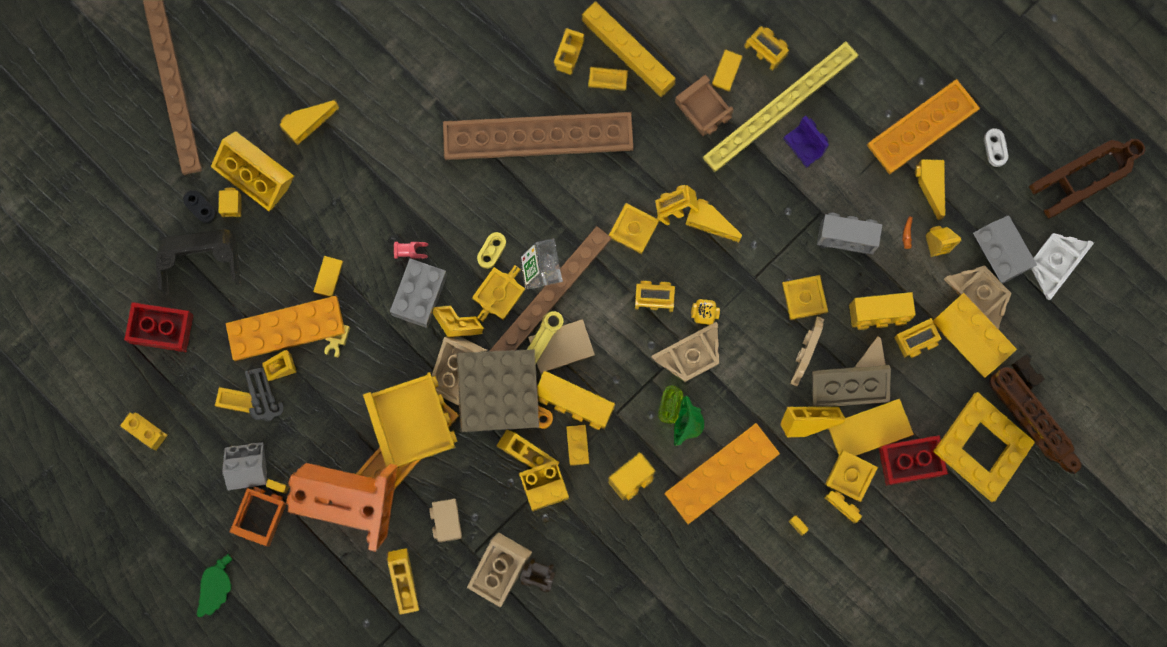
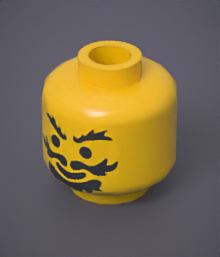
[691,299,720,325]

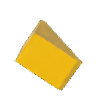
[262,350,297,381]

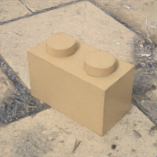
[429,499,462,543]

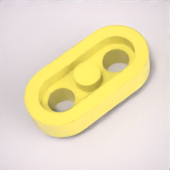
[477,232,506,269]

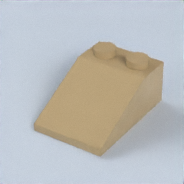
[432,336,487,405]
[467,533,532,608]

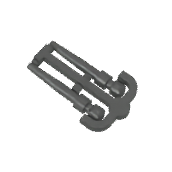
[245,368,283,421]

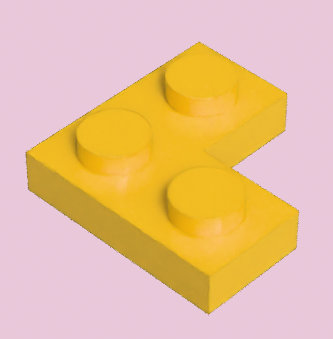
[432,306,484,337]

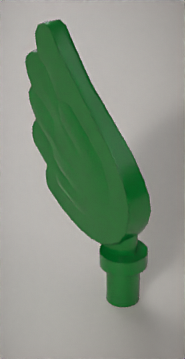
[197,554,233,617]

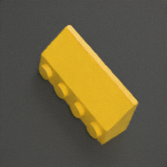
[211,131,294,211]
[933,293,1017,378]
[537,371,615,430]

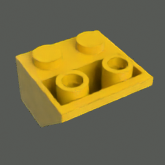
[519,460,569,512]

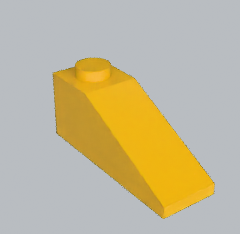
[279,100,339,145]
[915,160,945,220]
[686,199,742,242]
[925,226,961,257]
[780,407,846,437]
[497,430,560,468]
[388,548,419,614]

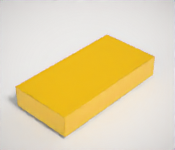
[712,50,743,91]
[589,67,628,90]
[313,256,343,297]
[215,387,255,413]

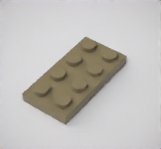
[812,365,891,407]

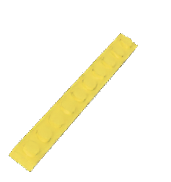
[703,42,858,172]

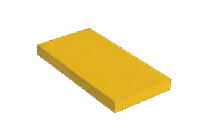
[828,399,914,456]

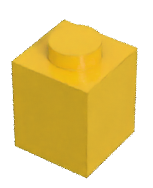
[219,188,241,217]

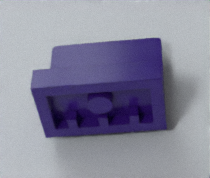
[783,116,829,168]

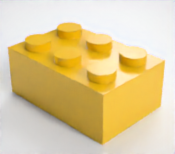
[849,292,915,330]
[608,453,655,501]

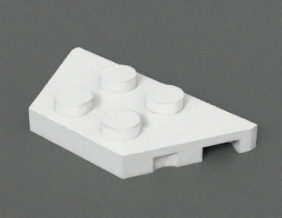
[1031,233,1094,300]

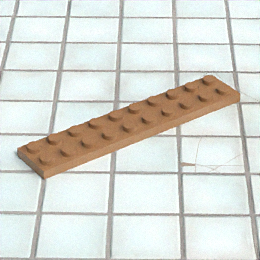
[443,112,633,160]

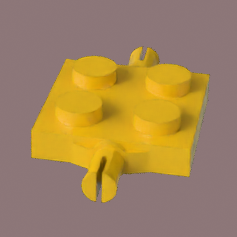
[472,265,525,322]

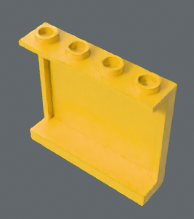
[363,372,457,467]

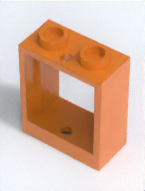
[230,487,287,547]

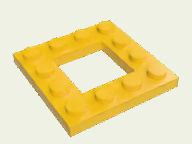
[933,392,1035,502]

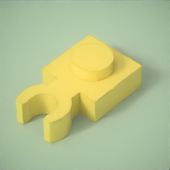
[325,325,350,358]

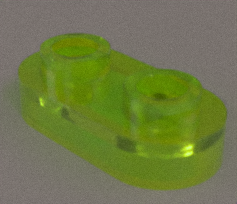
[658,385,683,424]

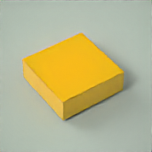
[266,479,289,494]
[788,516,808,536]

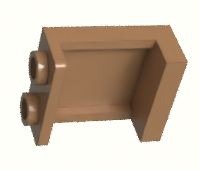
[675,75,734,136]

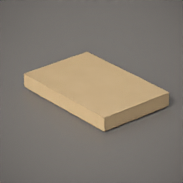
[528,319,595,374]

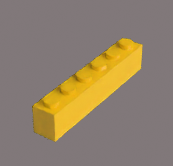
[582,1,675,97]

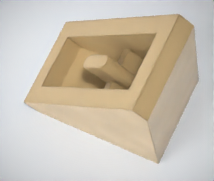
[854,337,885,368]

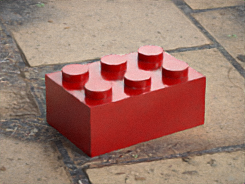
[124,302,193,352]
[879,435,948,486]

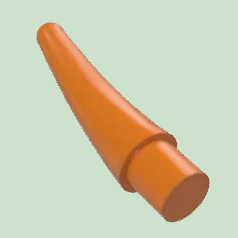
[902,216,913,249]

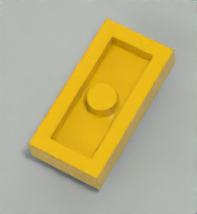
[566,425,589,466]
[825,491,862,523]

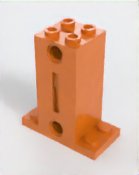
[286,463,398,551]

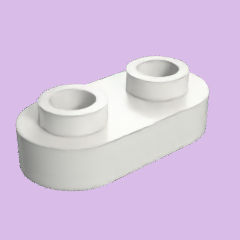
[984,129,1008,167]

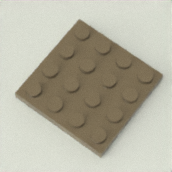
[457,349,539,432]

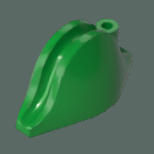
[674,396,704,446]

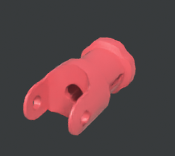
[394,242,428,259]

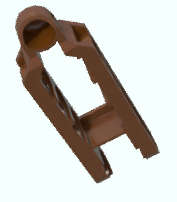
[1029,139,1145,219]
[989,367,1082,474]

